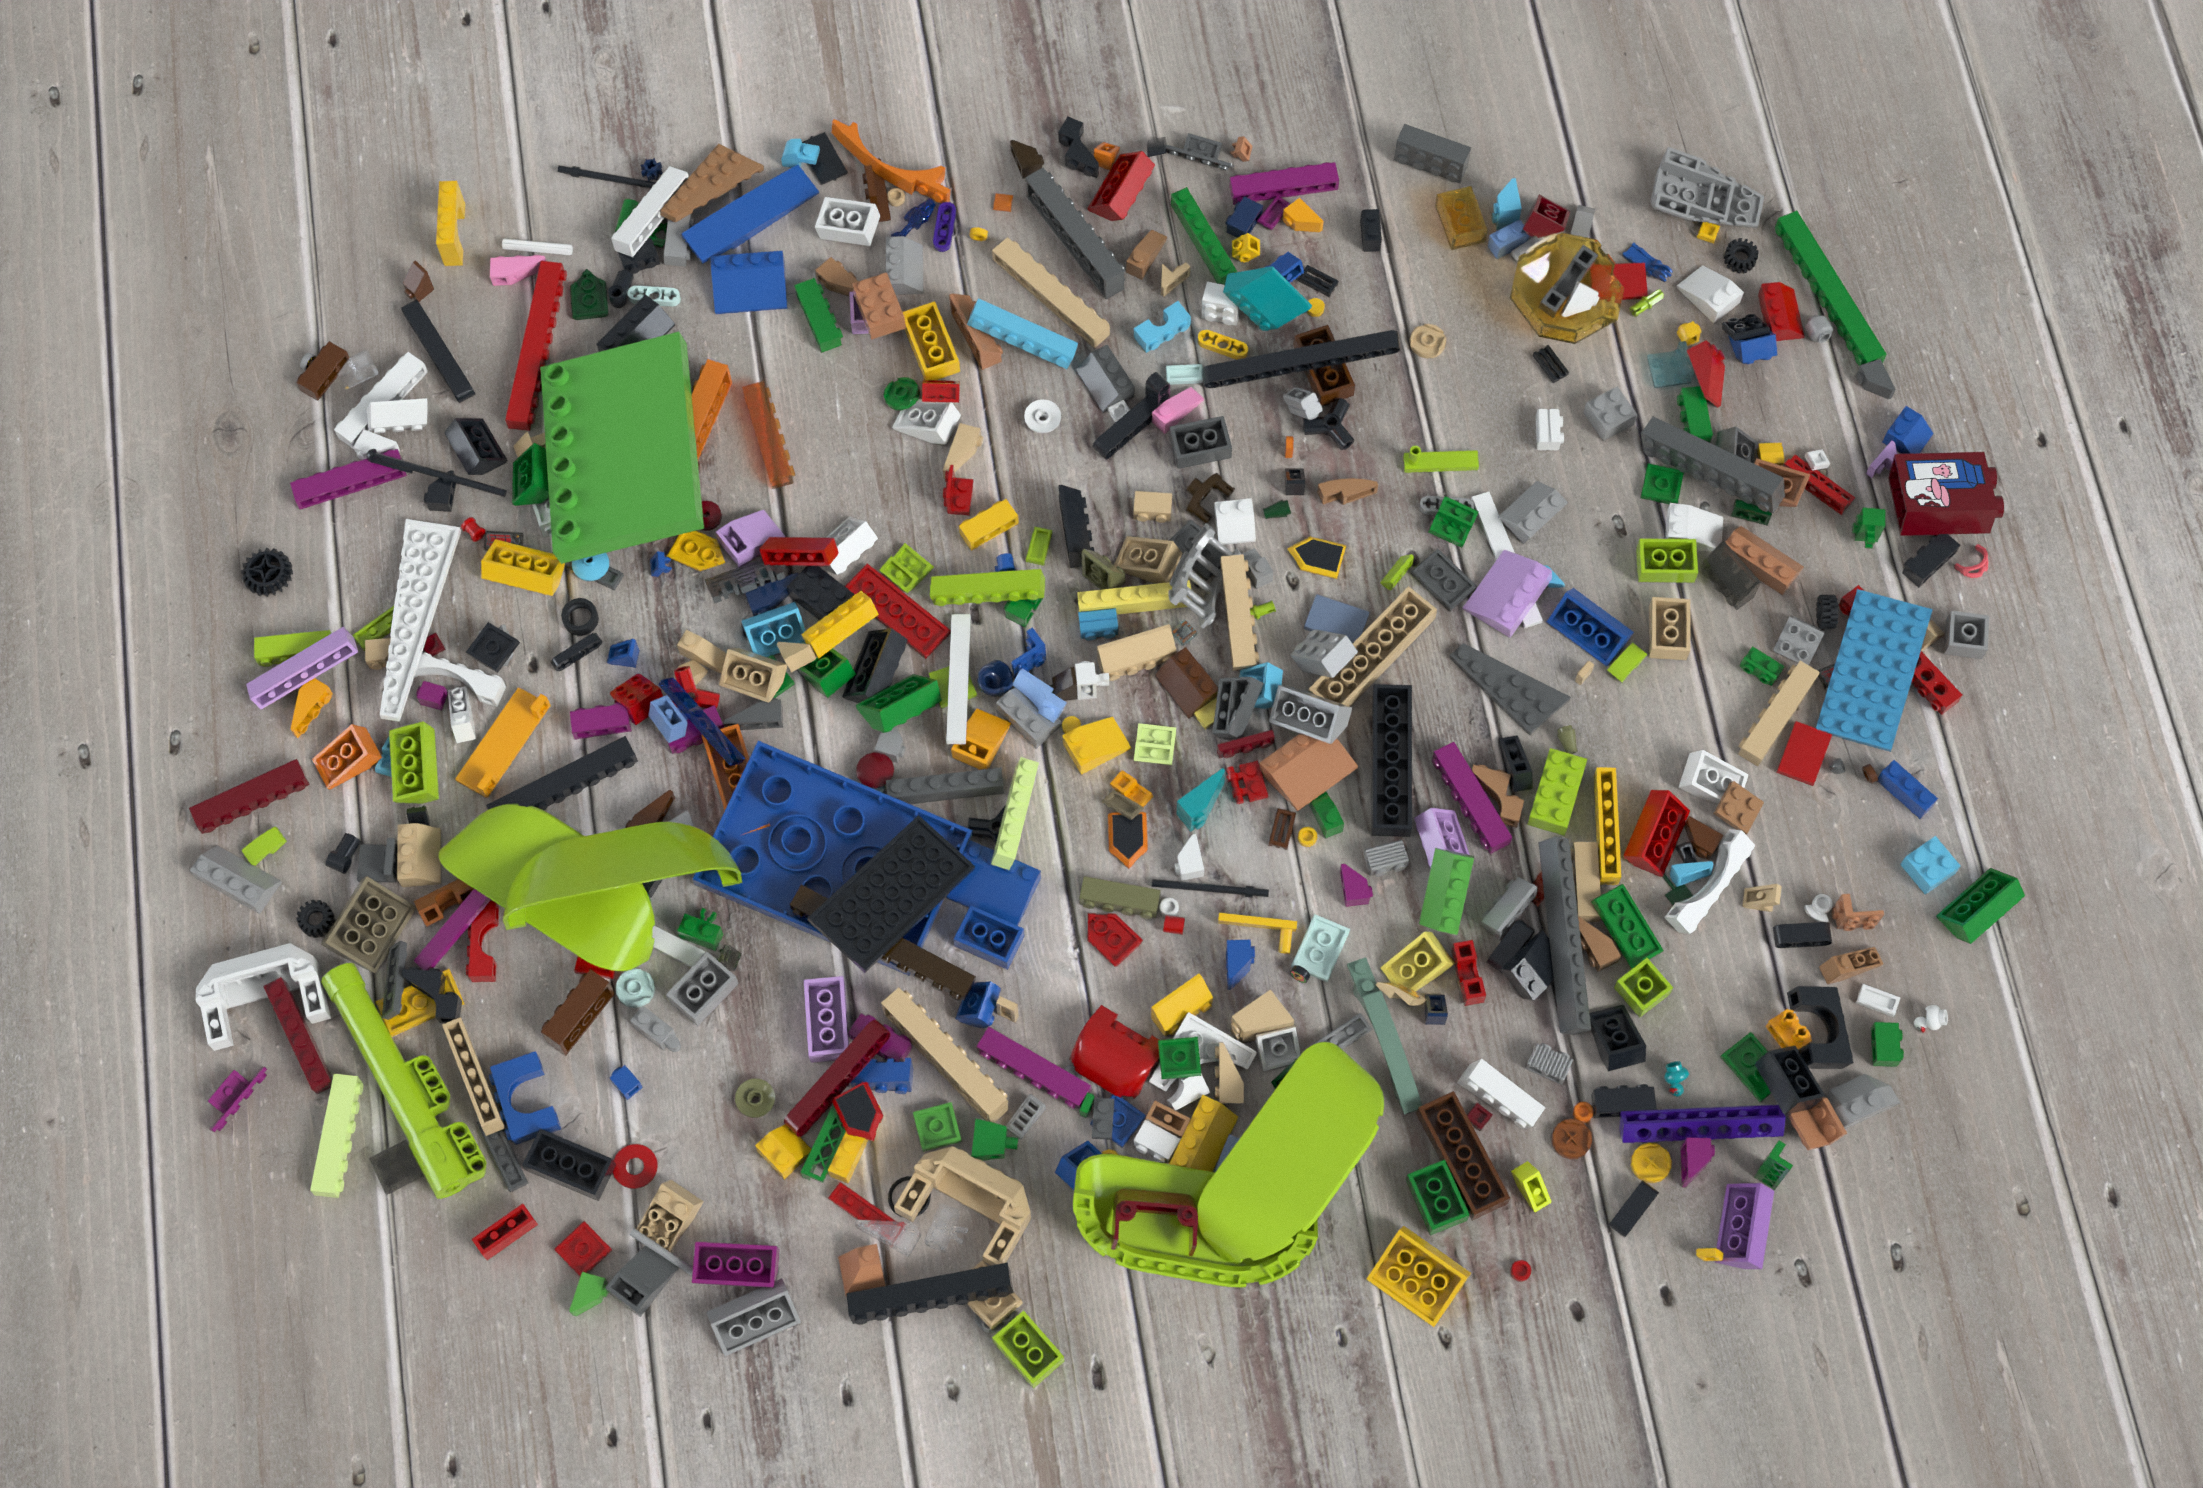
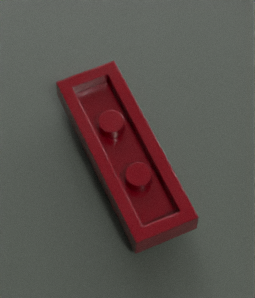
[1217,730,1275,759]

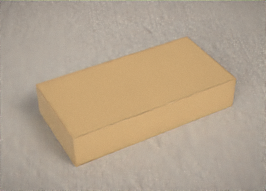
[996,996,1019,1023]

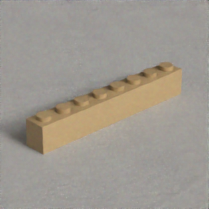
[992,237,1110,349]

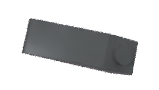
[724,698,783,730]

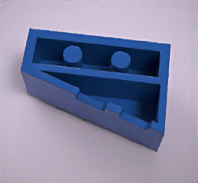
[851,1058,914,1094]

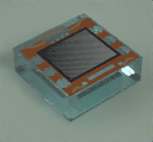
[1172,619,1197,646]

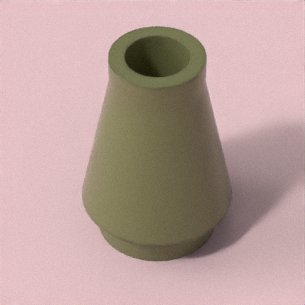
[1557,725,1578,754]

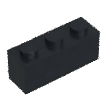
[1902,534,1960,588]
[1591,1084,1657,1118]

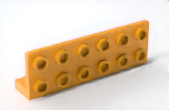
[455,688,551,798]

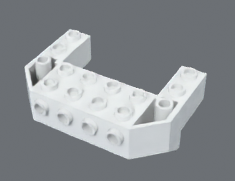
[196,943,331,1051]

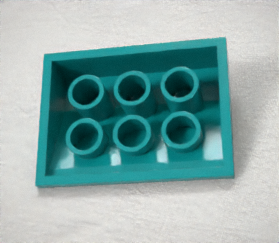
[1223,266,1312,331]

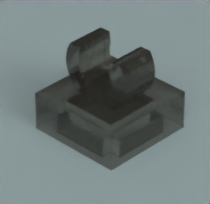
[716,945,742,971]

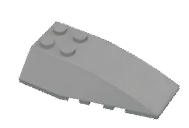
[1650,147,1764,228]

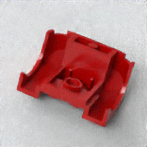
[1069,1005,1160,1098]

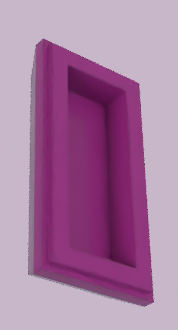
[1257,196,1290,231]

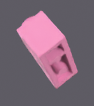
[1152,387,1204,434]

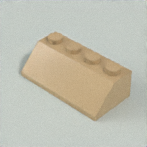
[1097,624,1177,681]

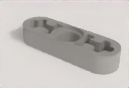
[1419,496,1474,515]

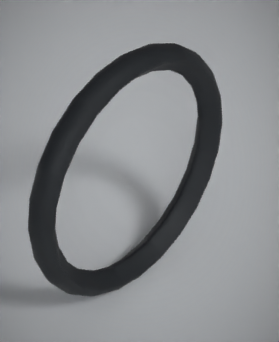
[888,1176,931,1218]

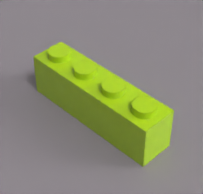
[254,630,332,667]

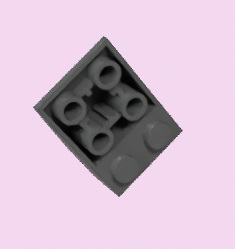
[605,1246,679,1317]

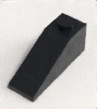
[1499,735,1533,792]

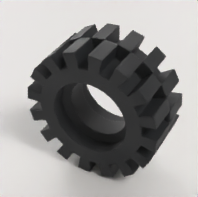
[1724,238,1759,274]
[1816,595,1839,629]
[296,900,335,938]

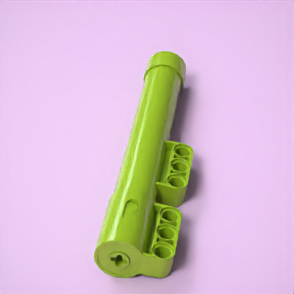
[321,963,487,1199]

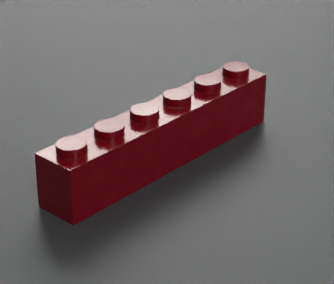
[189,759,310,834]
[263,977,333,1094]

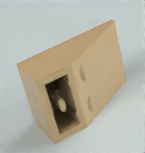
[636,1180,704,1252]

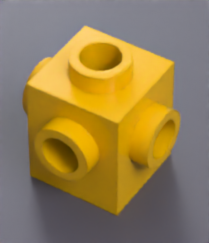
[1232,233,1260,263]

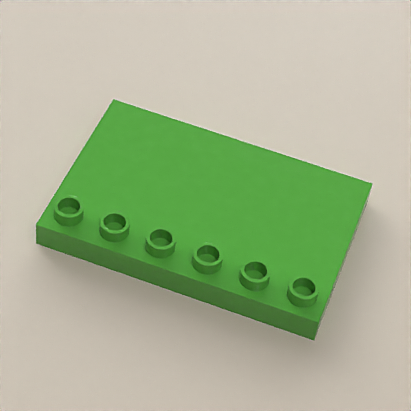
[541,332,704,564]

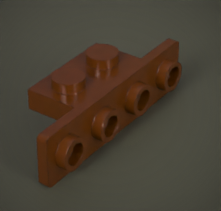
[862,158,891,222]

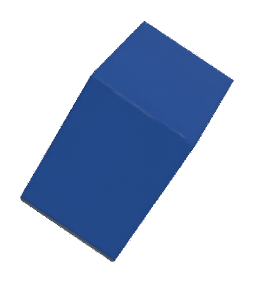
[607,639,640,668]

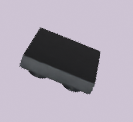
[1722,314,1770,341]

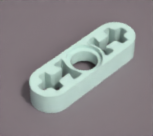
[627,286,681,307]

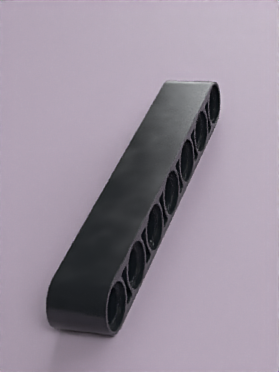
[401,299,476,403]

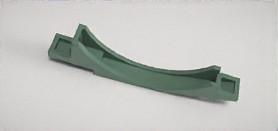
[1347,957,1422,1115]

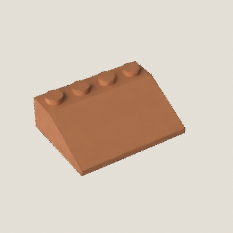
[1260,733,1358,811]

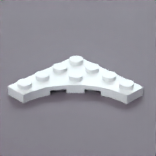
[1148,1012,1257,1092]

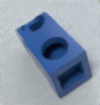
[995,553,1015,572]

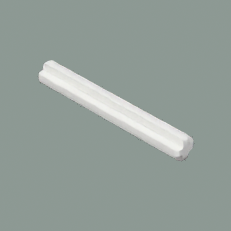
[502,239,573,255]

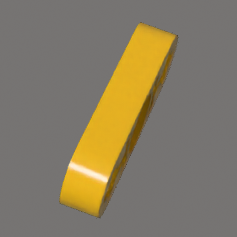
[1198,330,1248,360]

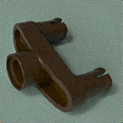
[1186,473,1235,524]

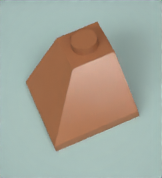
[838,1244,886,1297]

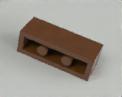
[296,341,351,401]

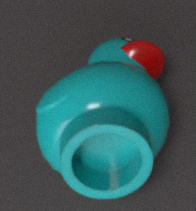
[1664,1061,1689,1097]

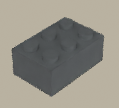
[1169,416,1232,469]

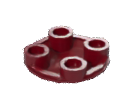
[856,752,894,788]

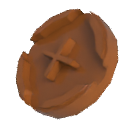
[1551,1119,1592,1159]

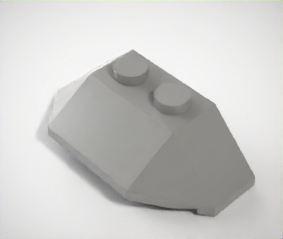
[1827,1074,1900,1129]

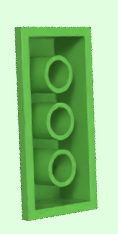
[1419,848,1474,935]

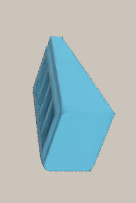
[1670,861,1714,887]

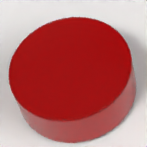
[1510,1260,1531,1282]

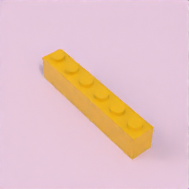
[1593,767,1621,885]

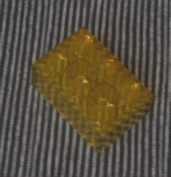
[1435,186,1488,250]

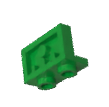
[1740,646,1785,686]

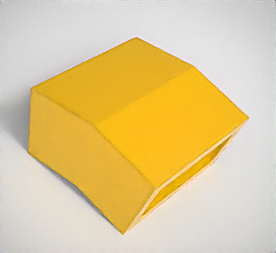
[1757,442,1785,466]

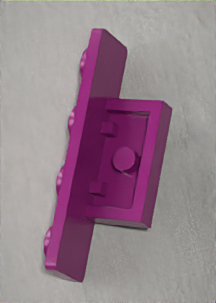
[207,1066,267,1132]

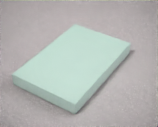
[1291,914,1350,982]

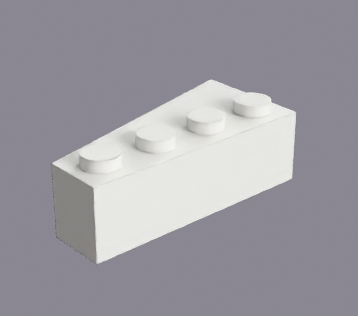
[1457,1059,1545,1129]

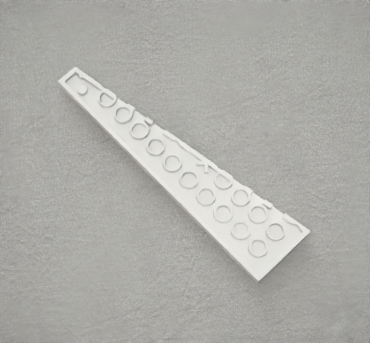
[380,519,461,722]

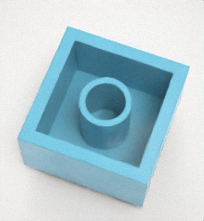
[1900,836,1961,895]

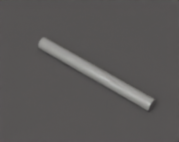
[630,1228,693,1276]

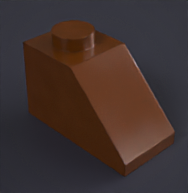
[403,260,434,302]
[1684,816,1723,860]

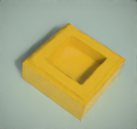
[1697,222,1720,244]
[1696,1248,1723,1261]

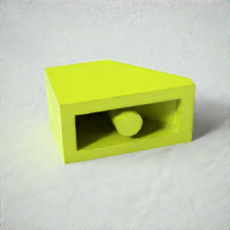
[1511,1161,1551,1212]

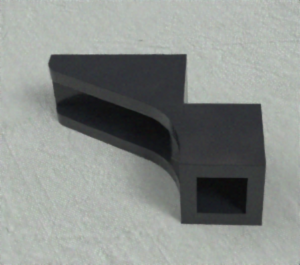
[1058,116,1099,178]
[402,967,462,1023]

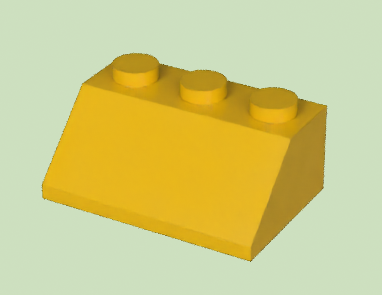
[1151,973,1213,1037]

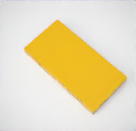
[376,968,465,1037]

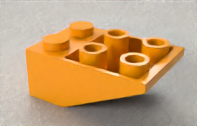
[951,708,1011,770]

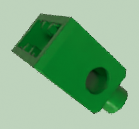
[971,1119,1019,1161]

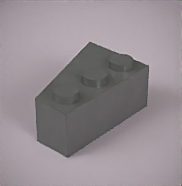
[1212,677,1264,740]

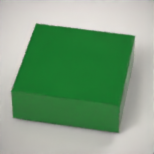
[1079,1092,1094,1118]

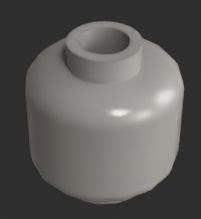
[1805,315,1833,343]

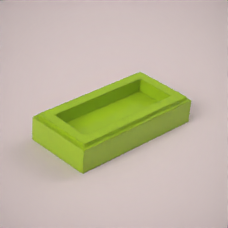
[1026,526,1053,566]

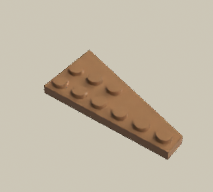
[660,143,764,223]

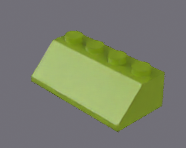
[389,721,439,804]

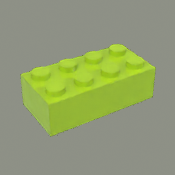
[1527,748,1587,836]

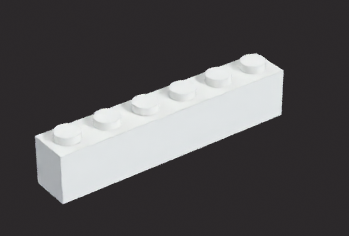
[611,166,689,257]
[334,352,428,449]

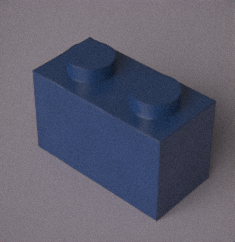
[1225,196,1263,238]

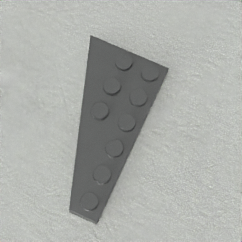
[1449,643,1571,735]

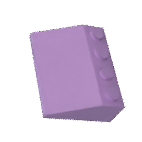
[1463,550,1552,638]

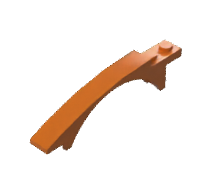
[831,119,951,203]

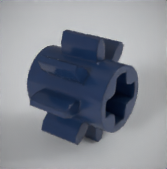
[640,158,663,181]

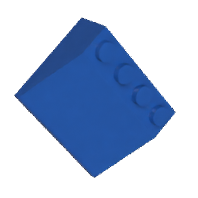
[711,250,788,314]
[946,840,1041,926]

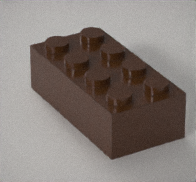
[1293,325,1355,406]
[541,969,615,1056]

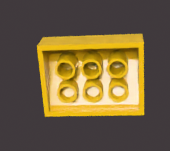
[1367,1226,1471,1327]

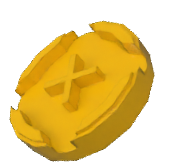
[1631,1142,1672,1183]

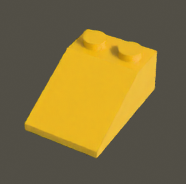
[1062,717,1131,775]

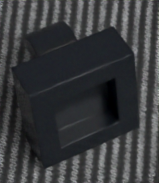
[406,805,430,826]

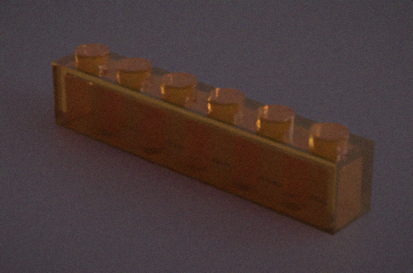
[742,381,795,489]

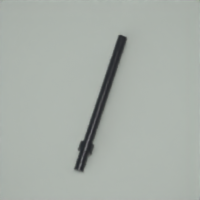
[557,165,656,189]
[1152,879,1269,898]

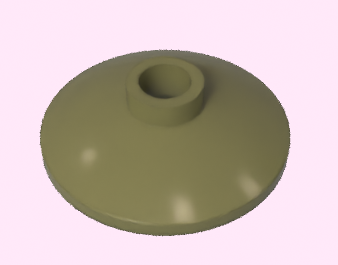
[735,1078,775,1118]

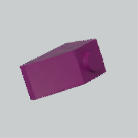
[1340,863,1373,907]

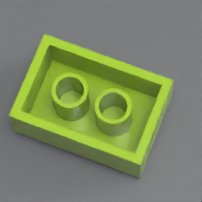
[1636,539,1698,583]
[992,1310,1065,1389]

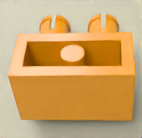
[1765,1009,1812,1051]

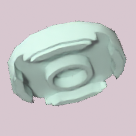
[615,968,655,1008]

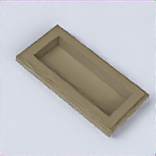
[1102,790,1144,820]

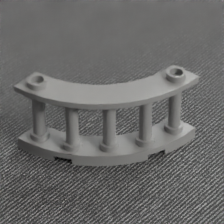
[1168,523,1242,629]

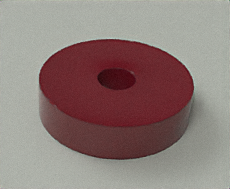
[700,501,722,531]

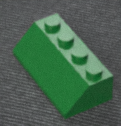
[856,674,942,733]
[1936,868,2025,944]

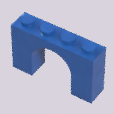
[489,1051,561,1145]

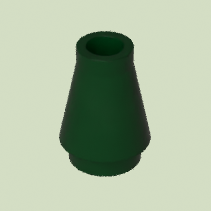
[1263,499,1291,519]

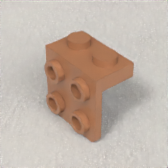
[1832,894,1884,931]

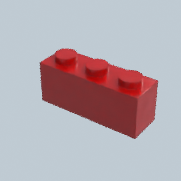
[472,1203,538,1261]

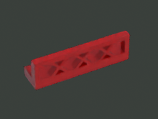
[1784,455,1855,515]

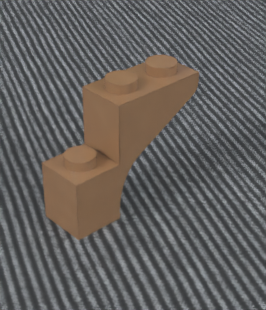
[1472,765,1524,828]

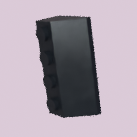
[596,294,675,352]
[1058,485,1094,568]
[842,628,908,703]

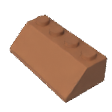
[949,294,1003,370]
[1720,526,1804,595]

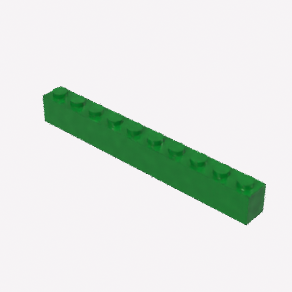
[1775,210,1887,366]

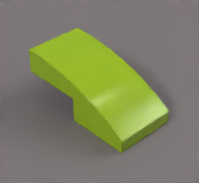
[1607,643,1648,683]
[241,827,287,866]

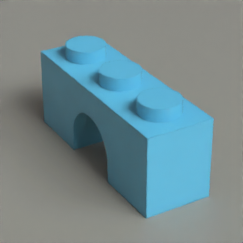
[1134,301,1191,353]

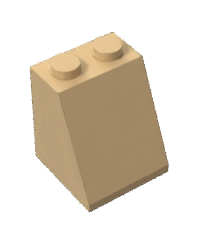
[1230,989,1294,1043]

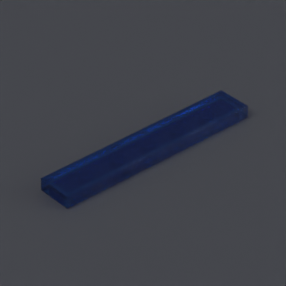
[658,677,745,766]

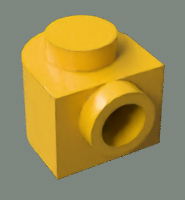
[1677,321,1701,346]

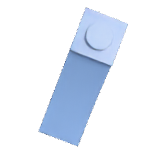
[1013,668,1067,723]

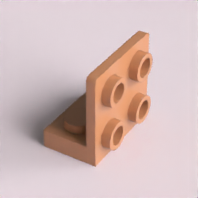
[1788,1098,1847,1150]

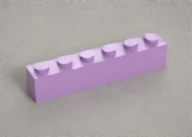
[246,626,358,709]

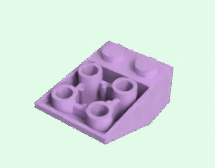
[716,510,785,567]

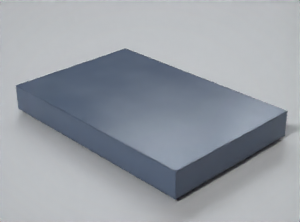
[1304,594,1370,644]

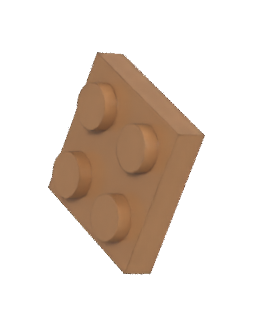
[1713,781,1764,835]

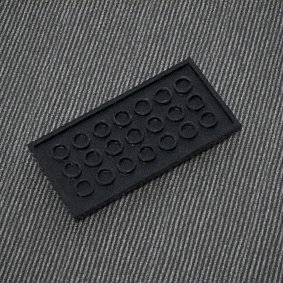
[808,815,975,973]

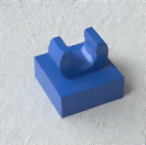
[650,551,672,577]

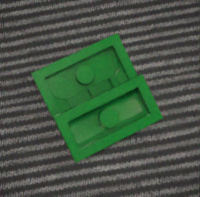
[1428,496,1479,548]

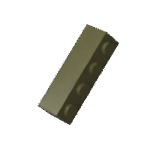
[1079,876,1161,919]

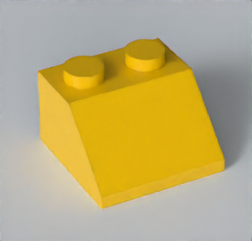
[755,1124,811,1180]

